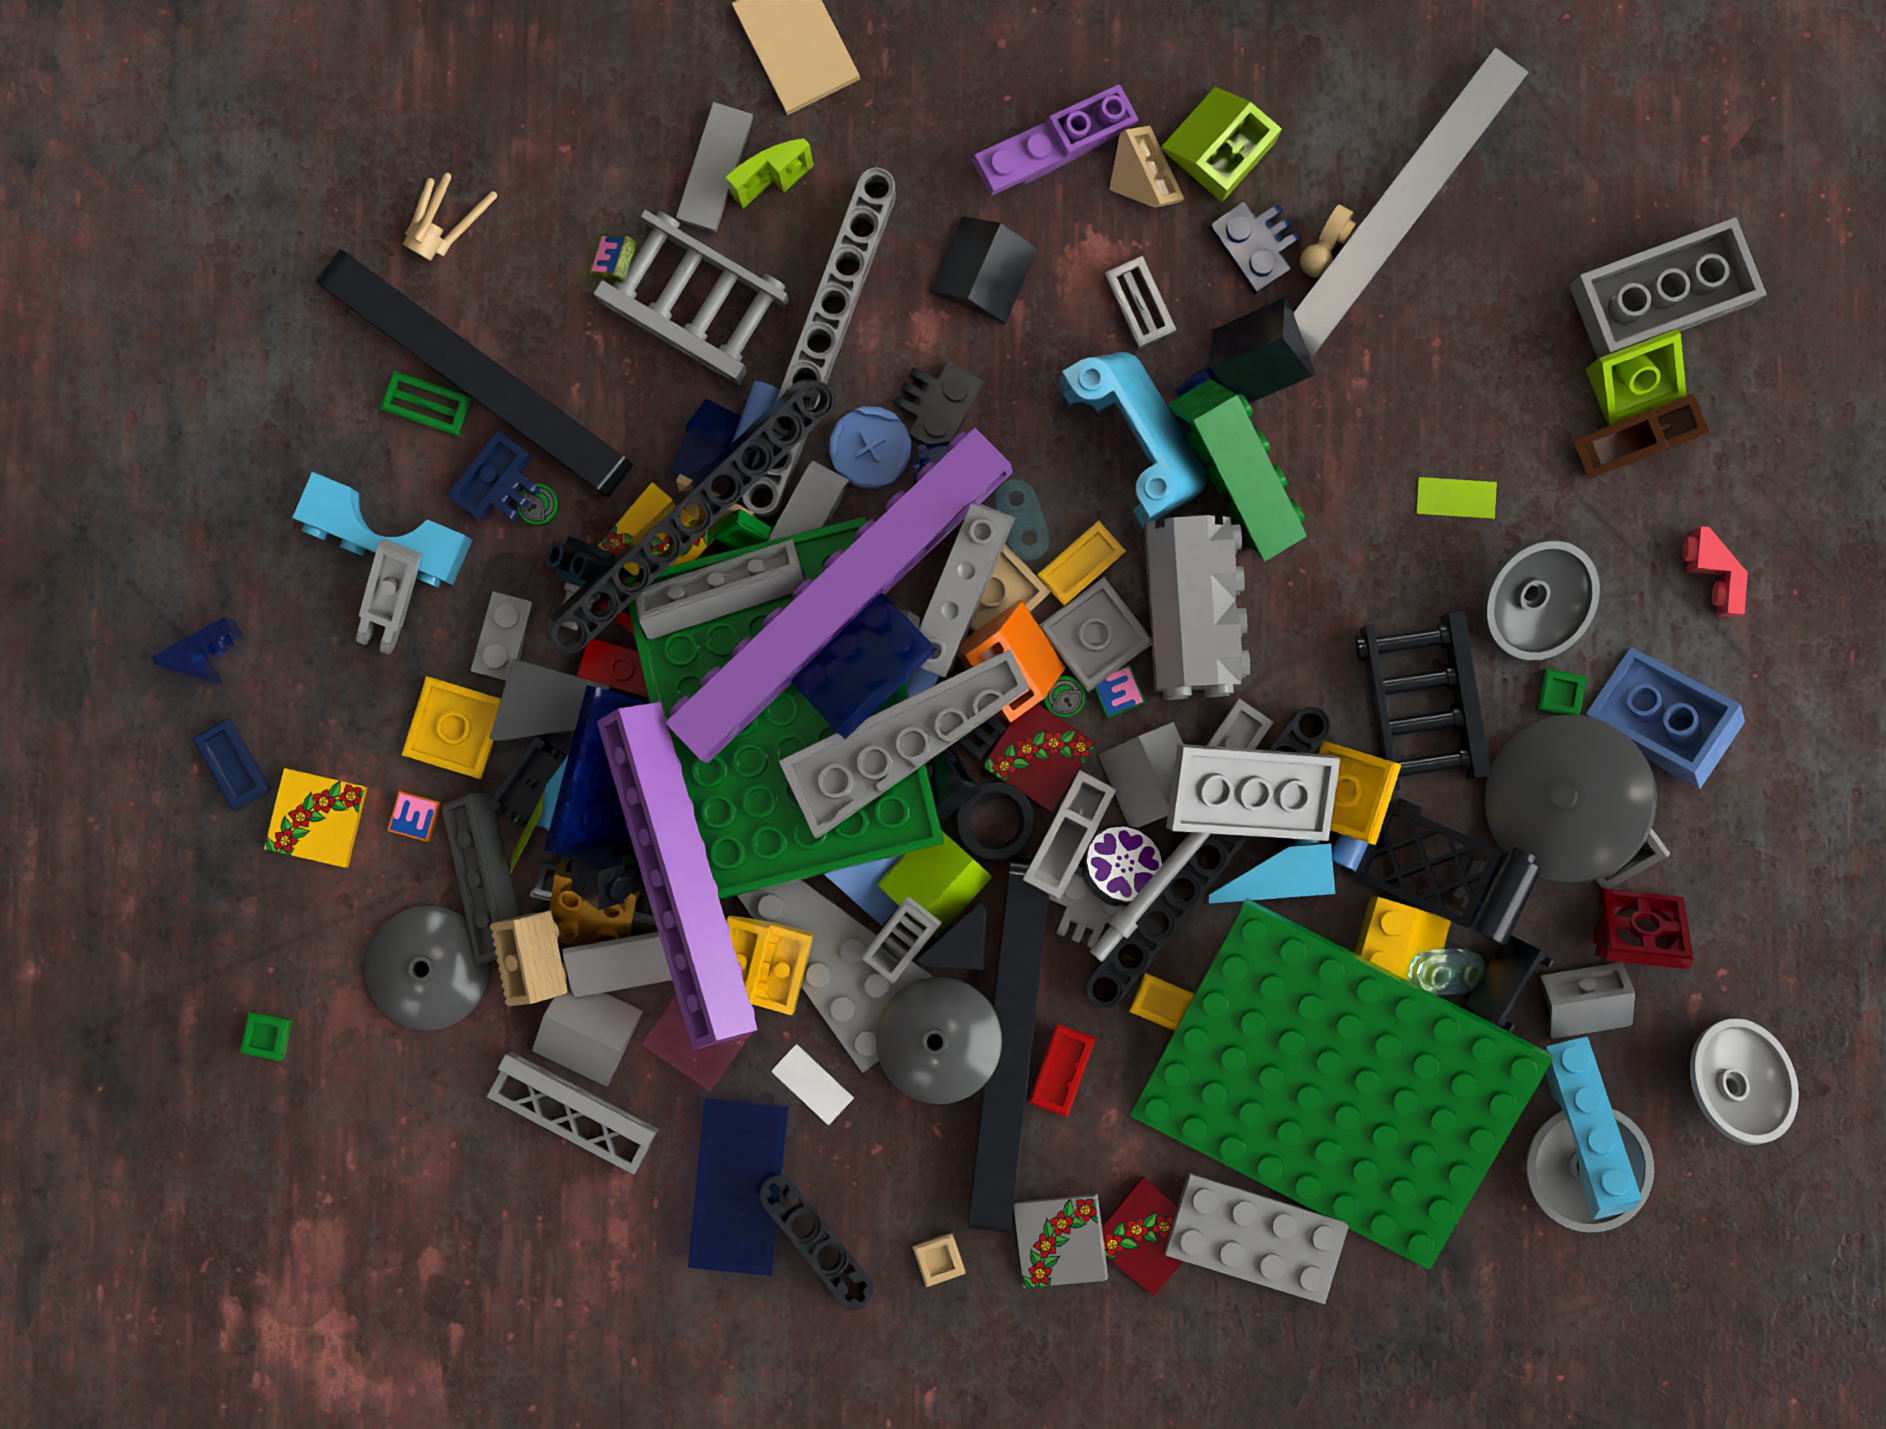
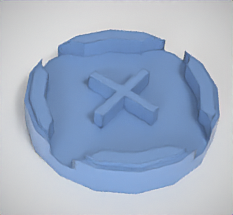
[829,406,911,489]

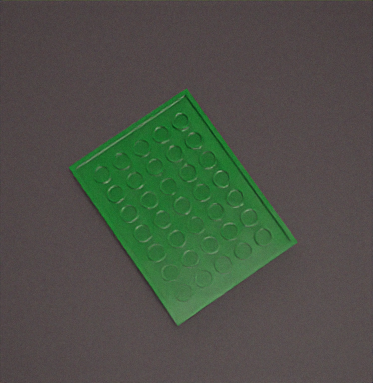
[622,517,945,900]
[1130,898,1553,1270]

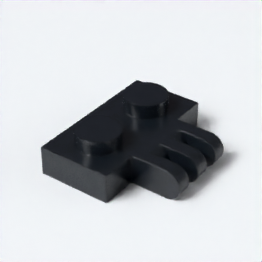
[893,362,984,455]

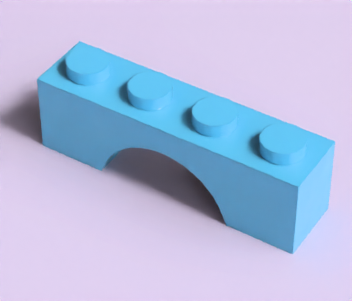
[292,472,472,588]
[1545,1036,1642,1220]

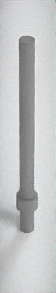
[1089,832,1211,962]

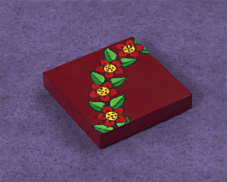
[982,704,1097,812]
[1102,1176,1183,1297]

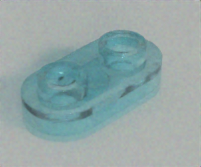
[995,479,1050,561]
[1408,949,1485,995]

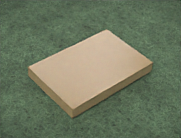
[732,0,860,115]

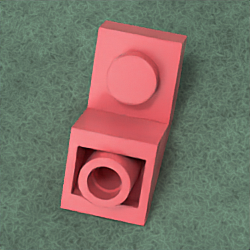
[1682,526,1748,618]

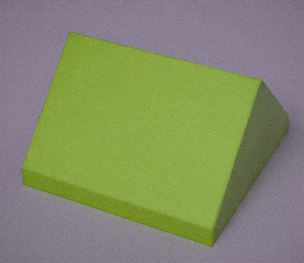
[1585,329,1686,426]
[876,830,992,938]

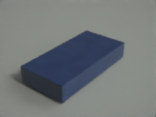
[192,718,271,811]

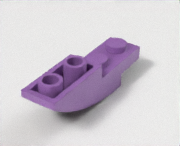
[971,84,1139,196]

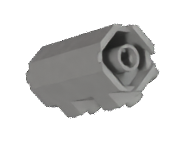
[1144,515,1250,700]

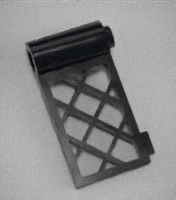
[1352,798,1541,946]

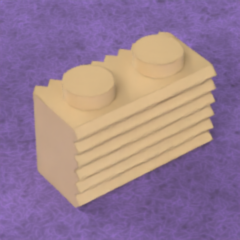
[490,910,568,1006]

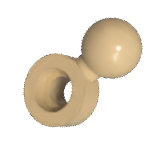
[1300,204,1357,278]

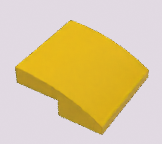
[727,916,815,1015]

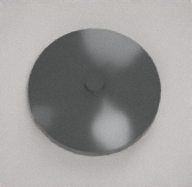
[1485,715,1657,883]

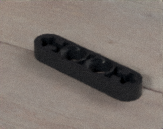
[756,1173,874,1310]

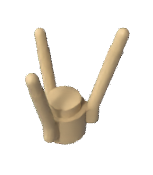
[402,173,497,261]

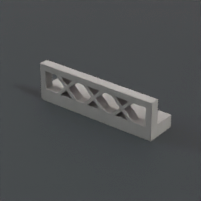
[487,1051,659,1175]

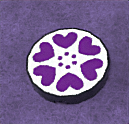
[1082,824,1164,907]

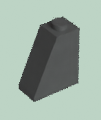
[489,659,618,743]

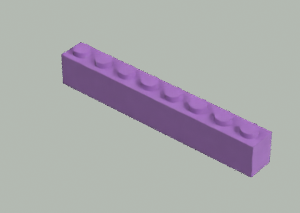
[597,702,758,1050]

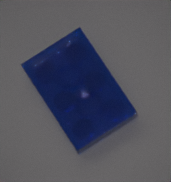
[791,592,938,739]

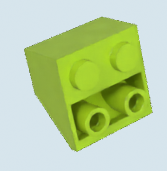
[1161,86,1282,202]

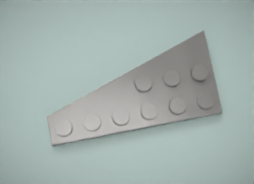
[737,880,934,1073]

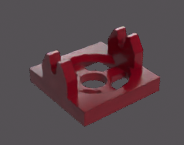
[1594,888,1694,969]

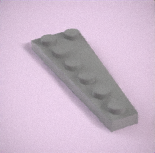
[779,649,1030,839]

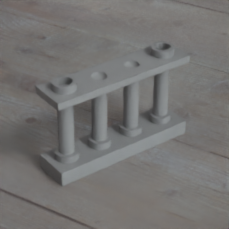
[594,210,789,386]
[906,503,1015,678]

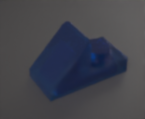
[668,399,741,480]
[151,617,243,683]

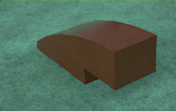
[1573,393,1710,479]

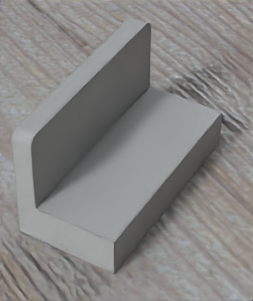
[1540,962,1635,1039]

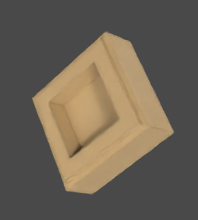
[912,1232,966,1287]

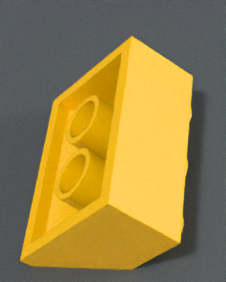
[1354,896,1451,992]

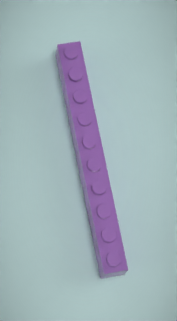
[665,428,1013,764]

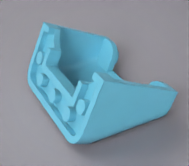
[1058,352,1207,529]

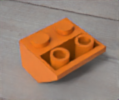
[956,600,1066,723]

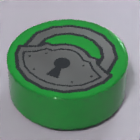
[517,483,560,526]
[1044,676,1085,718]

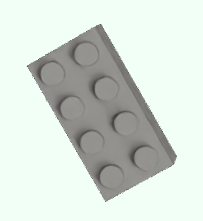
[1569,217,1767,359]

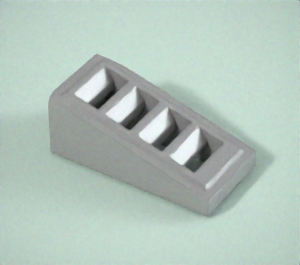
[861,896,941,984]

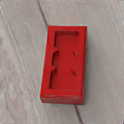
[577,639,649,698]
[1028,1023,1096,1117]

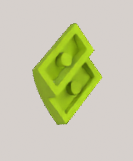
[725,138,814,209]

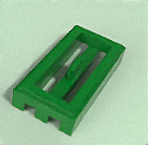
[380,370,474,438]

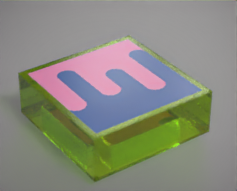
[589,234,637,280]

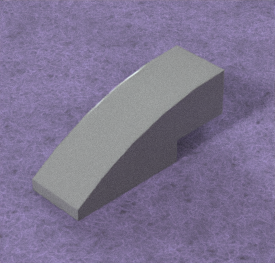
[1023,770,1117,900]

